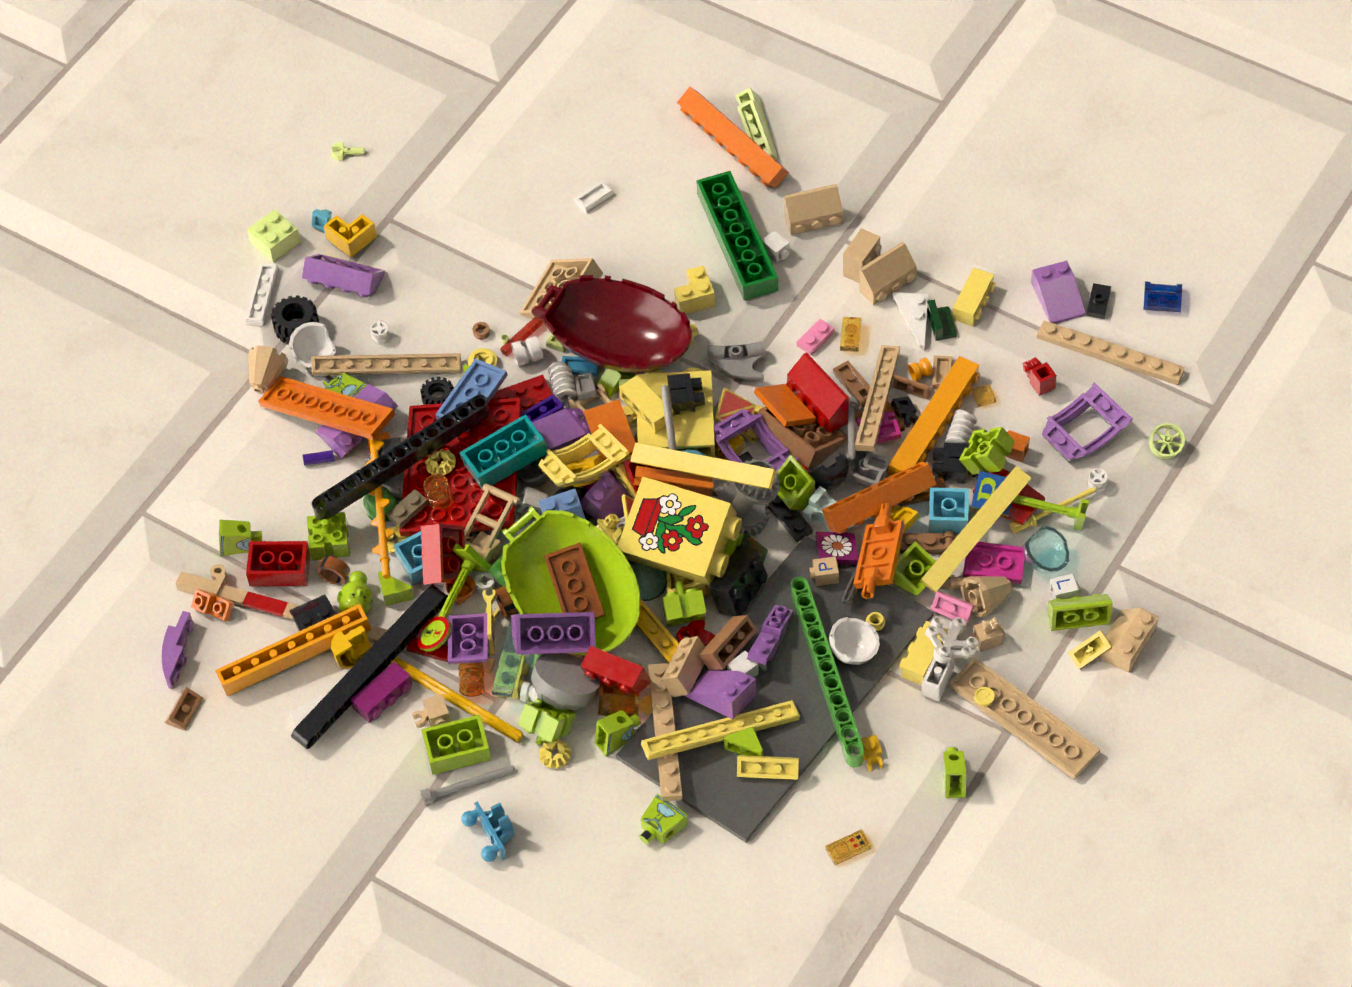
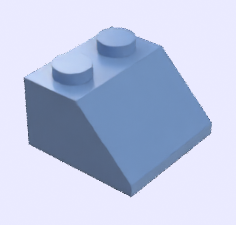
[539,489,585,519]

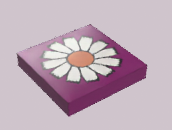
[815,531,859,565]

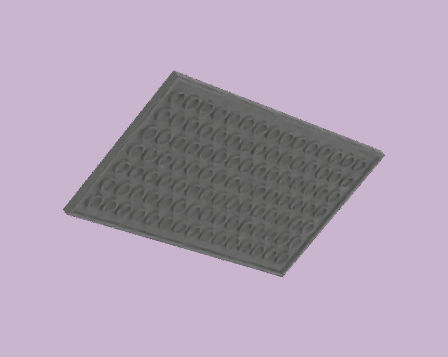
[616,536,934,843]

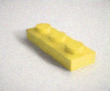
[737,755,799,780]

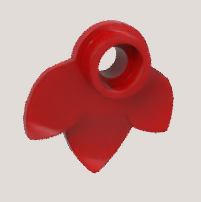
[676,620,715,646]

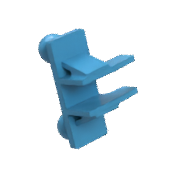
[461,801,515,862]

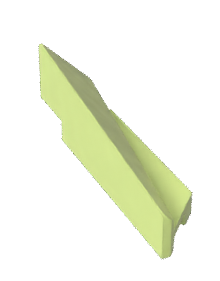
[735,88,778,160]

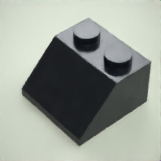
[289,594,336,631]

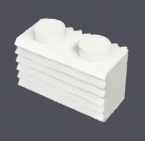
[922,658,955,701]

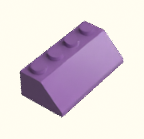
[302,254,386,297]
[315,384,398,459]
[511,612,596,655]

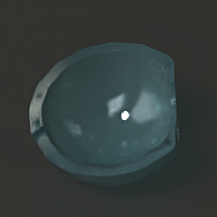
[1022,525,1069,574]
[628,560,667,601]

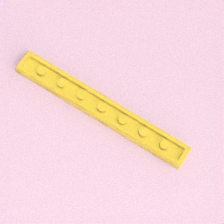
[630,443,776,490]
[920,466,1031,593]
[641,700,800,760]

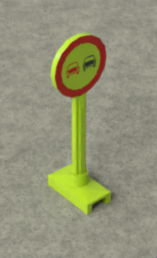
[417,544,491,652]

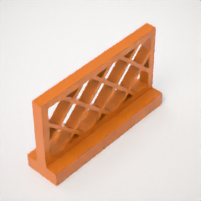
[634,466,714,497]

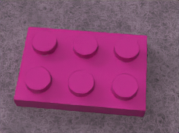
[963,542,1026,584]

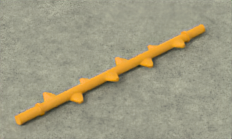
[365,435,394,579]

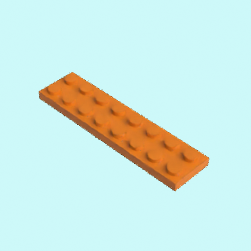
[258,376,395,440]

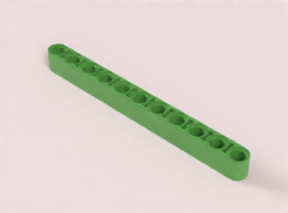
[791,577,864,768]

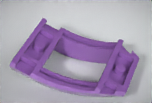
[1042,382,1133,460]
[714,409,799,472]

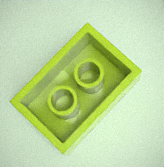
[421,715,491,775]

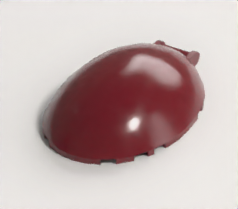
[531,275,692,373]

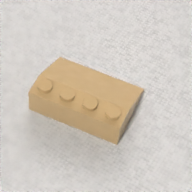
[519,258,603,323]

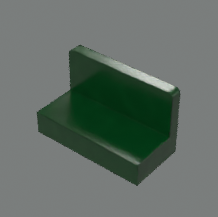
[927,299,957,341]

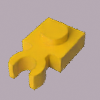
[861,735,883,771]

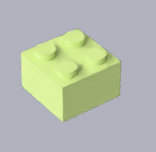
[247,209,301,262]

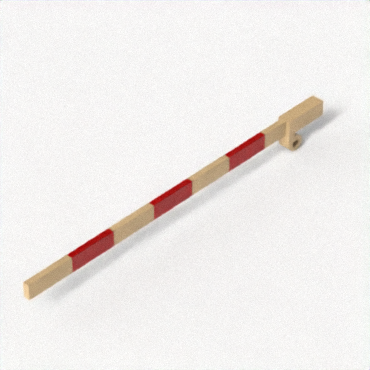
[176,564,495,674]

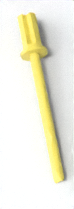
[1009,487,1096,534]

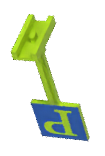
[971,471,1089,530]

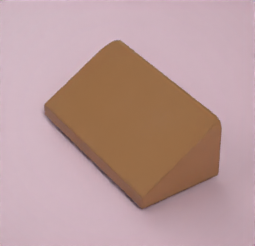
[893,374,933,399]
[164,687,203,730]

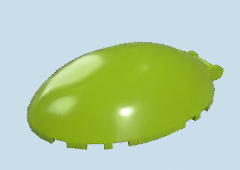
[501,506,640,656]

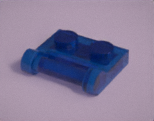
[1143,281,1182,313]

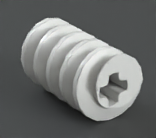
[548,361,577,403]
[944,410,978,448]

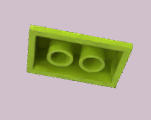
[1047,594,1113,631]

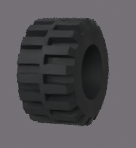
[271,295,319,344]

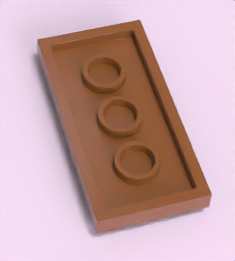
[544,542,606,620]

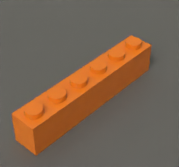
[821,462,937,534]

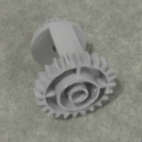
[711,459,780,539]

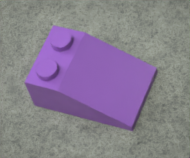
[1031,260,1086,324]
[532,408,591,451]
[580,472,632,521]
[448,613,490,664]
[684,670,757,719]

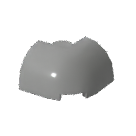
[848,451,891,487]

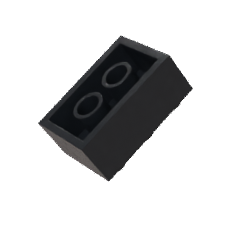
[708,545,768,617]

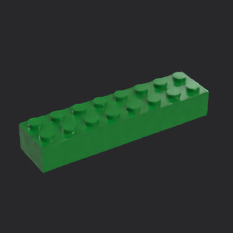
[696,171,778,301]

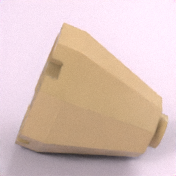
[248,345,289,393]
[961,576,1012,617]

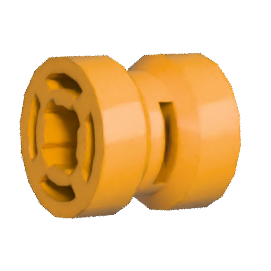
[908,357,933,381]

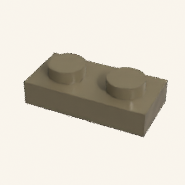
[387,489,429,528]

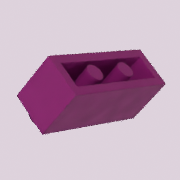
[351,662,413,723]

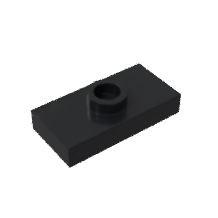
[1086,283,1111,319]

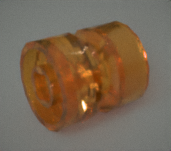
[423,474,454,509]
[458,662,485,697]

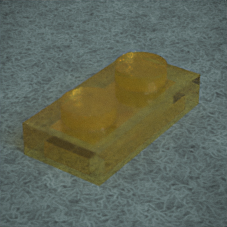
[840,317,861,352]

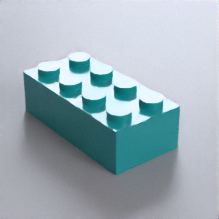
[460,414,548,491]

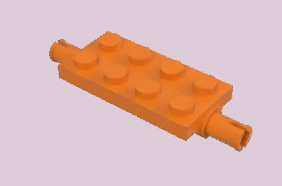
[853,503,905,599]

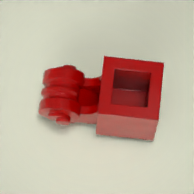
[1023,357,1057,396]

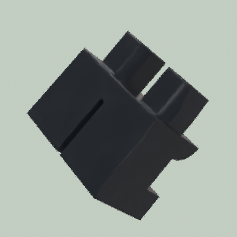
[667,373,705,415]
[932,443,968,484]

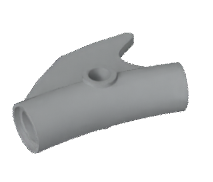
[707,341,765,380]

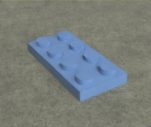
[435,359,508,432]

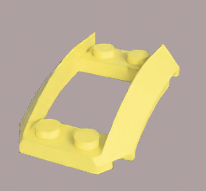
[538,424,629,487]

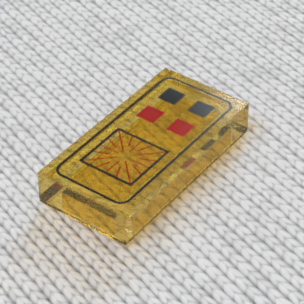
[825,829,871,865]

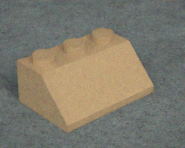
[784,184,843,235]
[860,242,917,305]
[1098,608,1159,673]

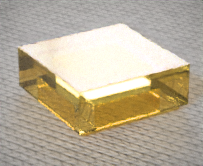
[972,384,996,407]

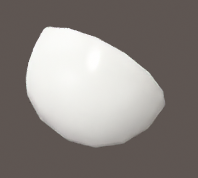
[289,322,336,368]
[829,617,880,665]

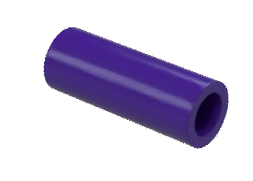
[303,450,334,466]

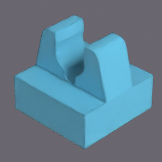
[312,209,332,232]

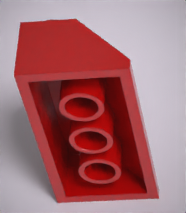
[786,352,849,433]

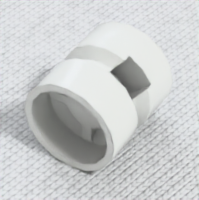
[511,336,543,366]

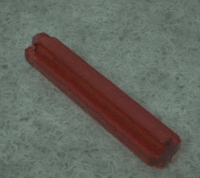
[500,317,543,356]

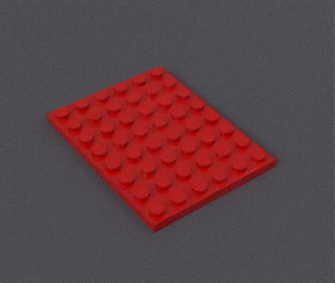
[399,398,522,536]

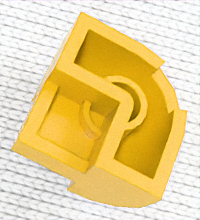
[331,625,372,670]

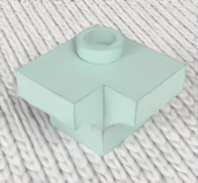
[803,487,837,526]

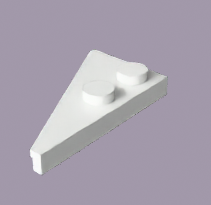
[893,292,928,350]

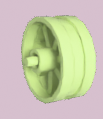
[1149,423,1185,460]

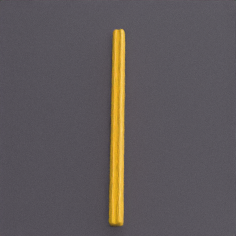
[389,657,524,742]

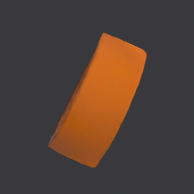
[446,575,475,605]

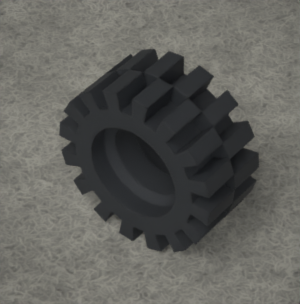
[420,377,454,405]

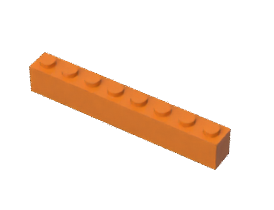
[677,86,789,188]

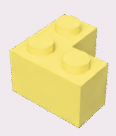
[674,265,715,314]

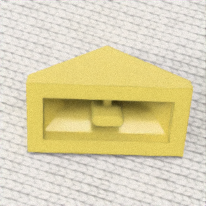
[1068,630,1112,669]

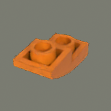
[191,589,234,621]

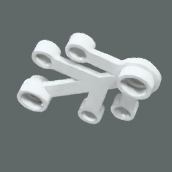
[925,616,979,664]

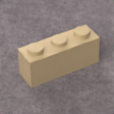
[661,636,705,697]

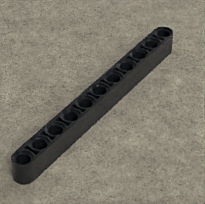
[312,395,491,521]
[291,585,448,749]

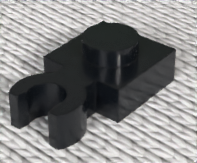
[890,396,919,428]

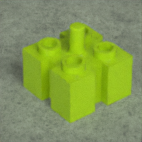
[959,427,1015,475]
[307,512,350,561]
[662,581,706,627]
[518,698,577,745]

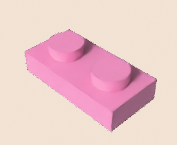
[797,319,835,355]
[930,591,975,624]

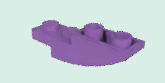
[747,605,794,665]
[162,611,194,689]

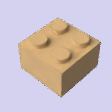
[843,228,882,283]

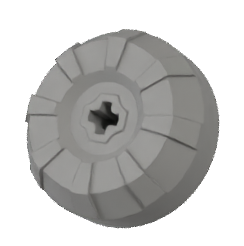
[531,653,600,711]

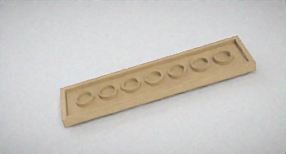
[949,657,1100,779]

